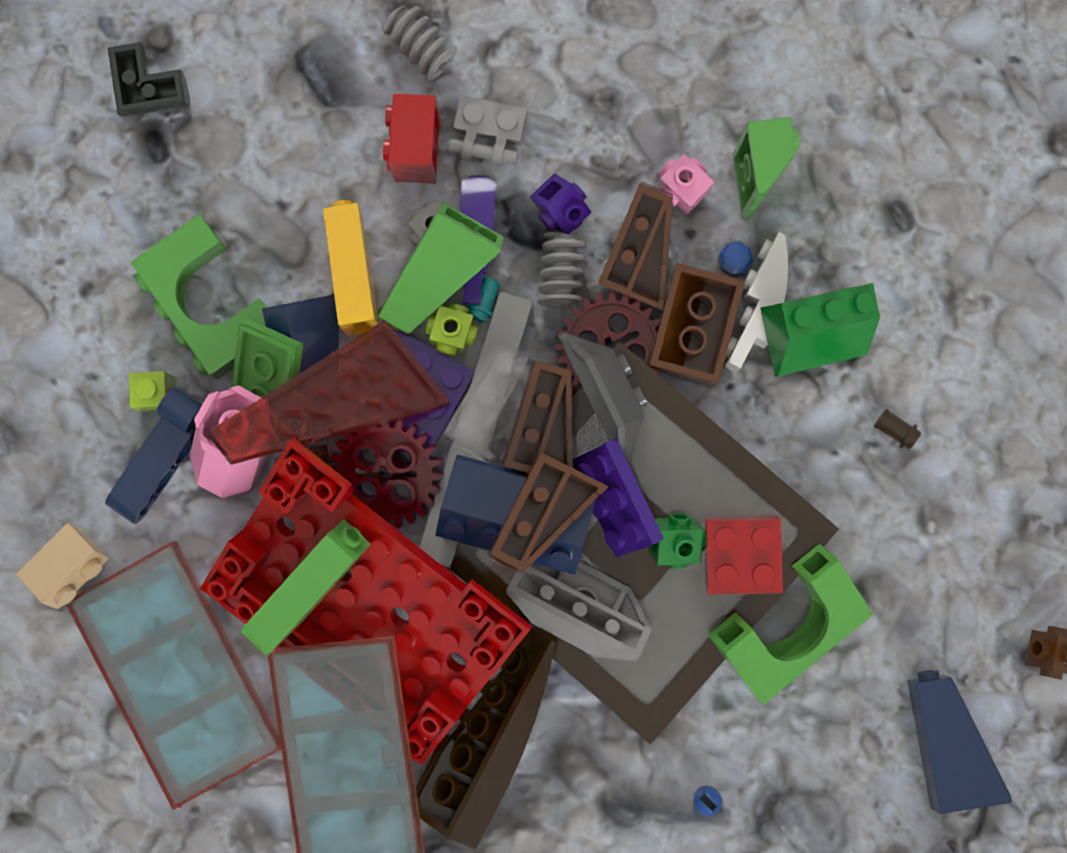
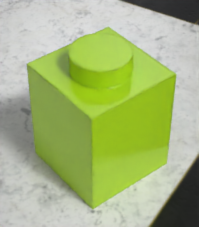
[129,371,175,413]

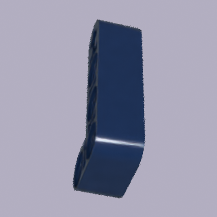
[105,387,203,525]

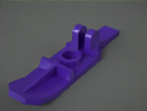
[460,175,496,305]

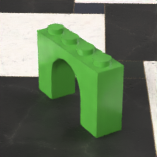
[130,214,268,380]
[708,544,873,705]

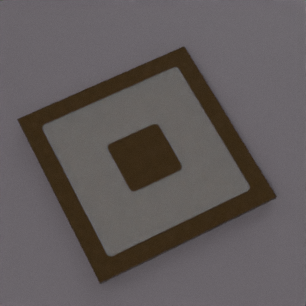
[450,342,839,744]

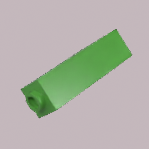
[378,201,504,334]
[240,519,371,656]

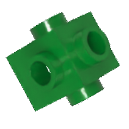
[648,513,706,569]

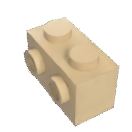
[16,523,109,610]

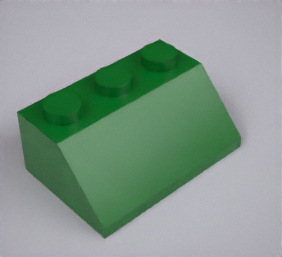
[760,283,880,377]

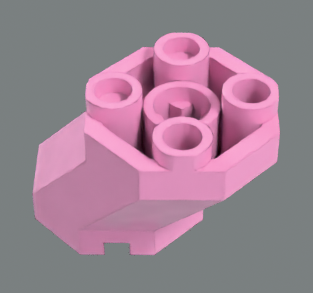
[190,385,275,499]

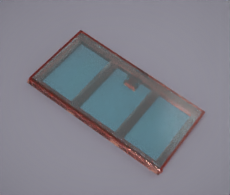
[66,541,286,810]
[267,636,425,853]

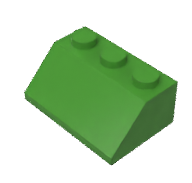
[733,117,800,220]

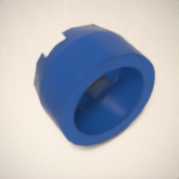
[693,785,722,816]

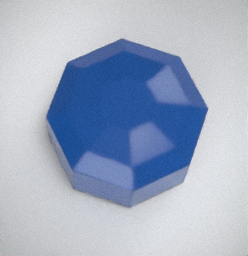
[718,241,753,277]

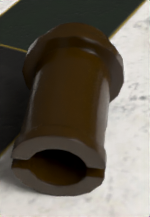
[873,408,922,450]

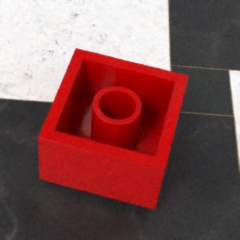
[383,93,440,184]
[705,516,783,594]

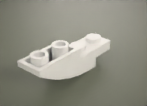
[724,232,788,373]

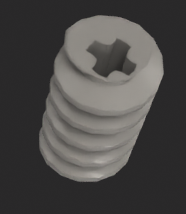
[382,5,457,81]
[537,232,586,309]

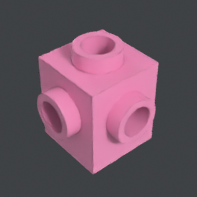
[657,154,715,215]

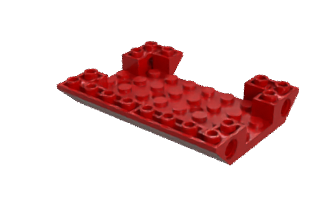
[200,438,532,765]

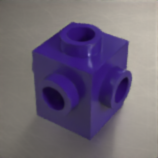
[530,173,592,234]

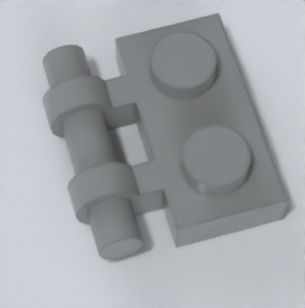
[448,95,527,166]

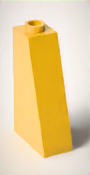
[323,200,381,336]

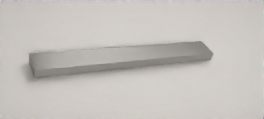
[419,291,533,568]

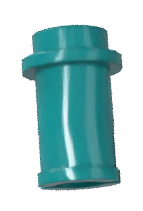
[466,277,501,323]

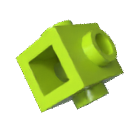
[426,303,479,357]

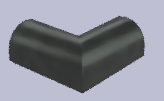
[107,42,190,117]

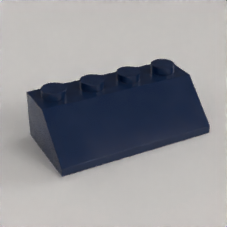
[435,454,596,575]

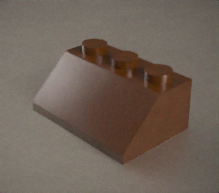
[649,263,745,388]

